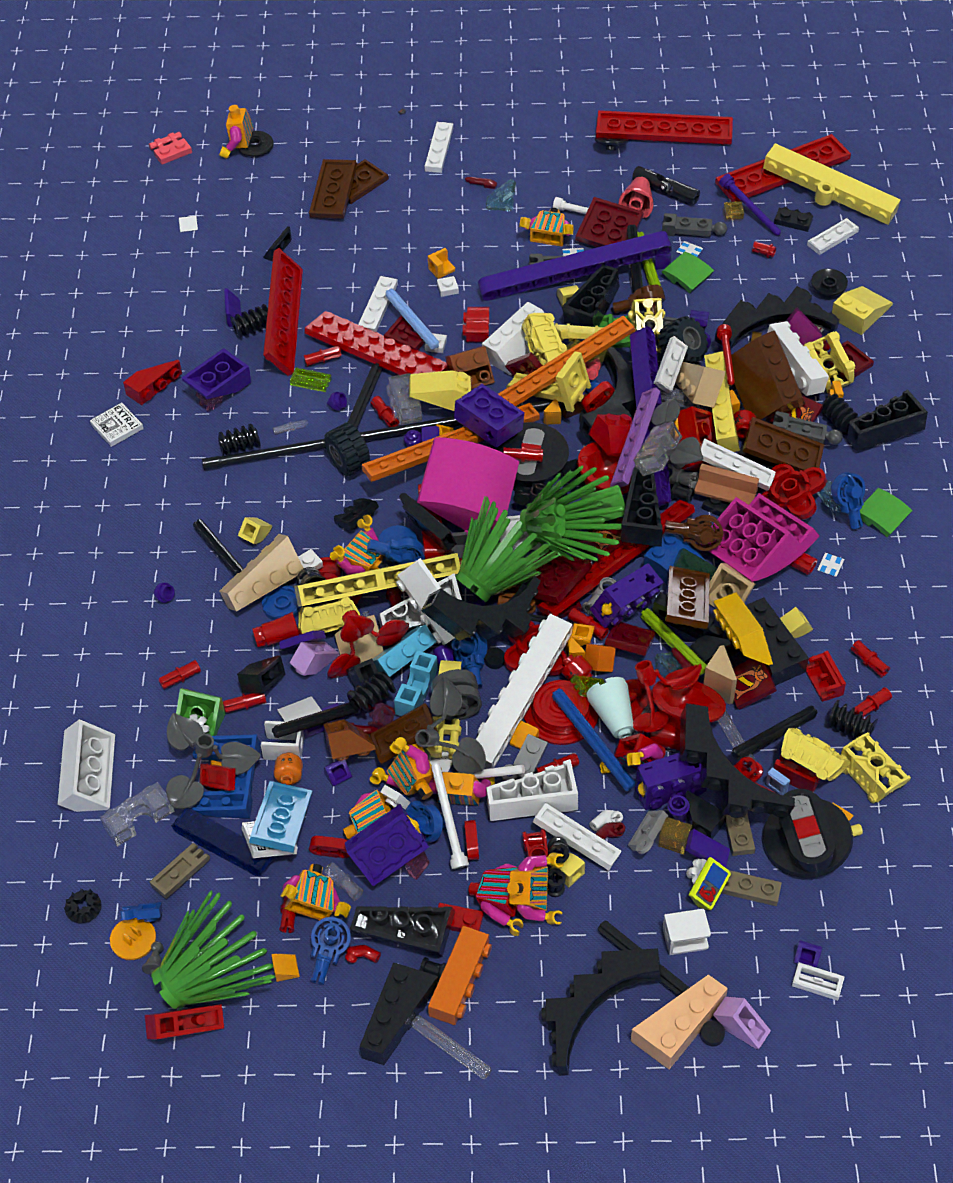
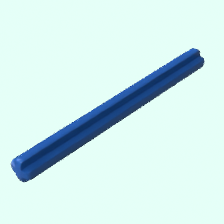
[552,688,635,791]

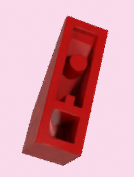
[145,1004,224,1039]

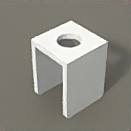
[261,721,305,760]
[663,909,711,955]

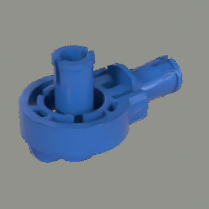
[831,472,865,529]
[367,535,425,566]
[452,632,487,689]
[402,794,446,843]
[310,917,351,985]

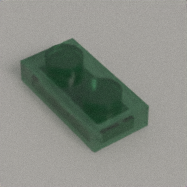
[673,548,717,581]

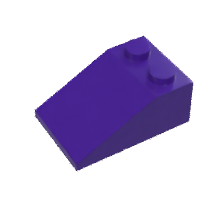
[182,348,251,399]

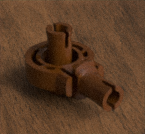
[613,285,666,315]
[664,515,723,551]

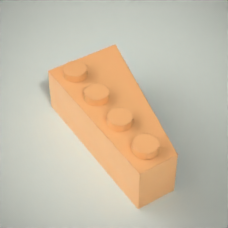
[631,975,728,1070]

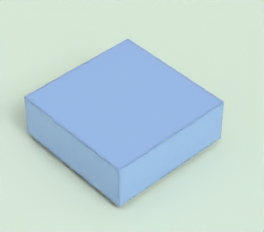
[766,767,790,795]

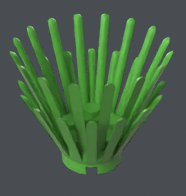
[519,466,624,561]
[455,496,559,602]
[151,890,275,1010]

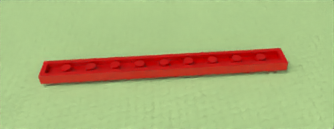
[538,500,695,616]

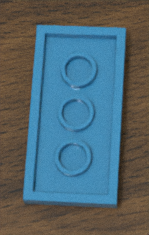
[249,781,312,853]

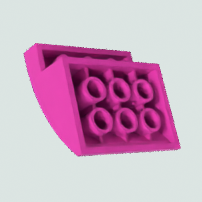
[417,437,519,530]
[701,493,820,582]

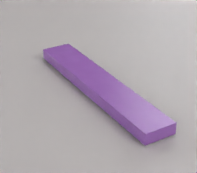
[610,387,660,488]

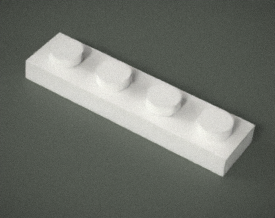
[425,122,454,173]
[358,276,398,332]
[701,439,776,491]
[533,803,621,871]

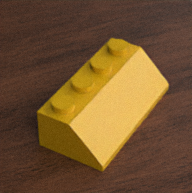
[712,592,773,665]

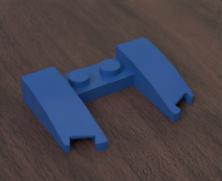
[192,734,261,818]

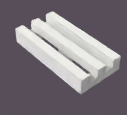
[792,963,844,1001]

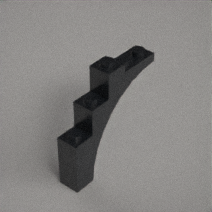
[715,286,840,350]
[579,347,637,442]
[421,576,541,641]
[680,703,795,818]
[542,948,661,1076]

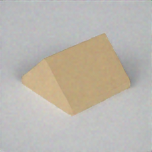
[704,645,737,704]

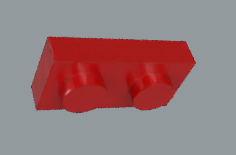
[438,903,484,932]

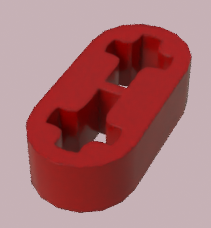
[581,381,615,413]
[464,820,479,860]
[309,836,350,858]

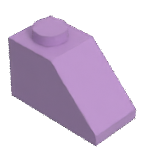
[290,642,339,676]
[713,997,771,1049]

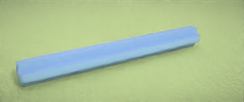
[385,288,439,350]

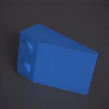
[643,533,716,584]

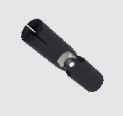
[632,166,700,205]

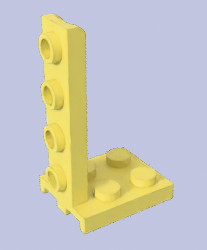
[506,351,591,412]

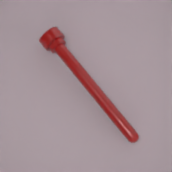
[716,324,735,385]

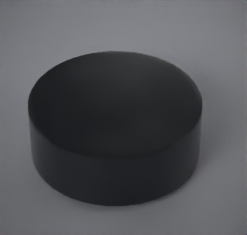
[484,648,505,669]
[700,1021,725,1046]

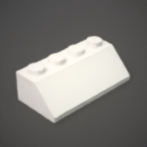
[482,302,544,376]
[396,558,455,645]
[58,719,115,812]

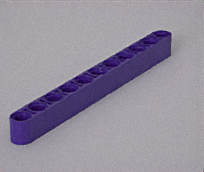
[478,231,672,301]
[630,326,671,507]

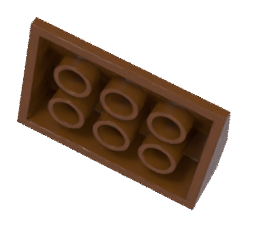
[731,330,805,421]

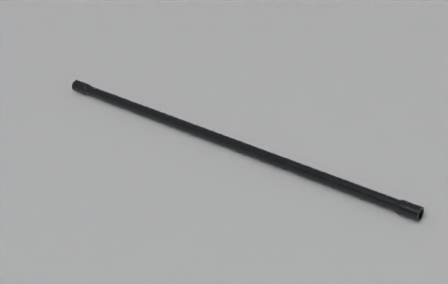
[202,400,565,470]

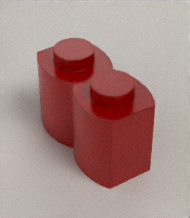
[463,307,490,342]

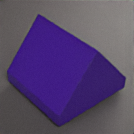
[655,253,671,270]
[422,426,439,442]
[324,760,352,786]
[794,940,822,968]

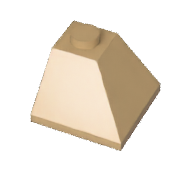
[709,563,755,607]
[334,615,383,663]

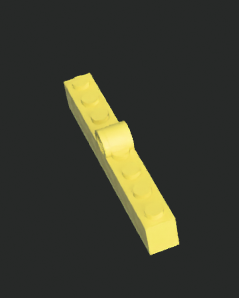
[763,143,901,225]
[294,553,460,607]

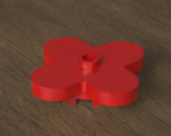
[761,464,827,520]
[504,621,567,675]

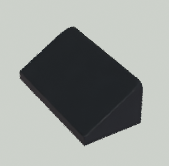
[263,226,292,262]

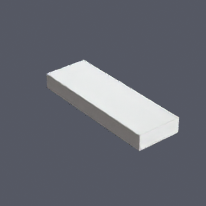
[807,218,859,255]
[654,336,688,394]

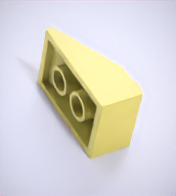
[832,286,893,335]
[409,370,471,411]

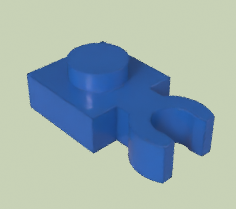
[120,902,163,922]

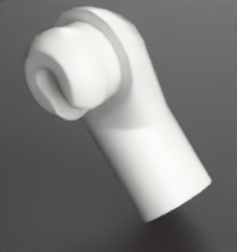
[589,810,623,831]

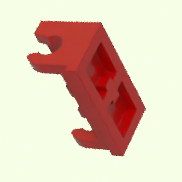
[806,651,846,702]
[774,755,821,792]

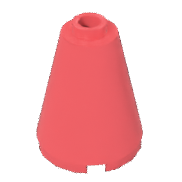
[618,177,654,218]

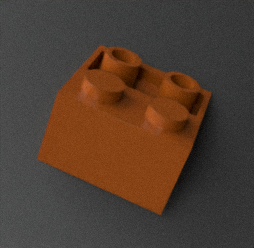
[445,346,495,389]
[323,719,376,760]

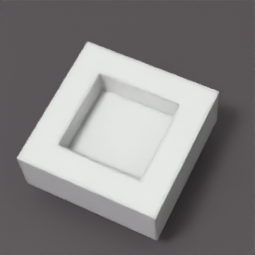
[437,276,459,297]
[425,333,447,353]
[298,549,323,569]
[380,785,410,810]

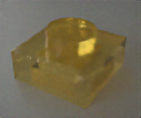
[724,201,744,220]

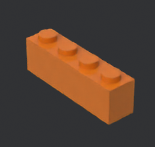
[428,926,492,1025]

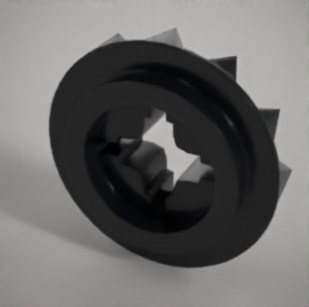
[64,889,101,923]

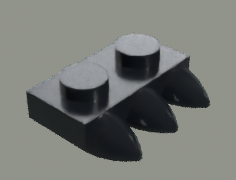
[774,206,813,232]
[334,498,379,530]

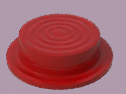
[577,442,632,495]
[524,680,598,745]
[651,681,726,729]

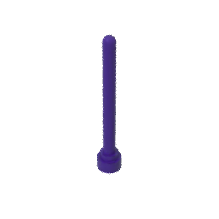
[719,174,781,236]

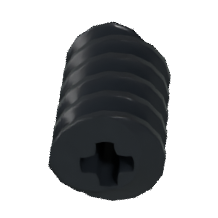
[230,304,268,338]
[821,394,858,435]
[218,424,261,456]
[347,672,396,713]
[829,700,878,738]

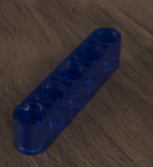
[171,808,274,877]

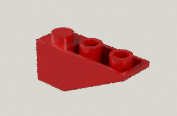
[123,360,182,406]

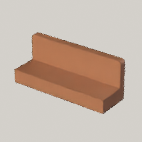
[694,463,759,505]

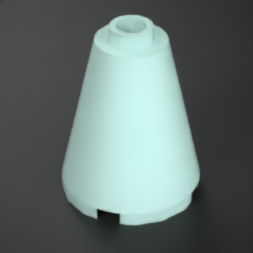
[586,677,634,739]

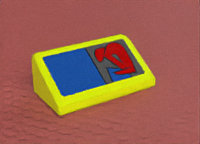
[689,857,731,910]

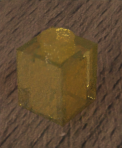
[658,817,692,855]

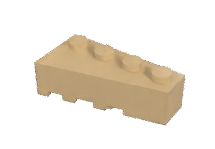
[675,362,726,408]
[220,534,303,611]

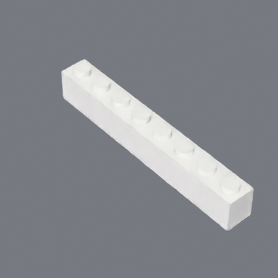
[476,614,573,769]

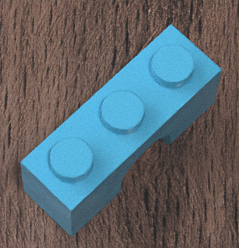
[373,624,437,677]
[394,650,438,716]

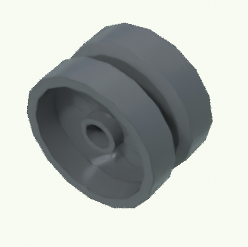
[431,669,482,721]

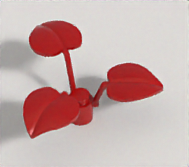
[327,610,409,678]
[626,660,702,733]

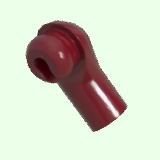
[595,822,626,840]

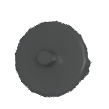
[142,941,164,977]

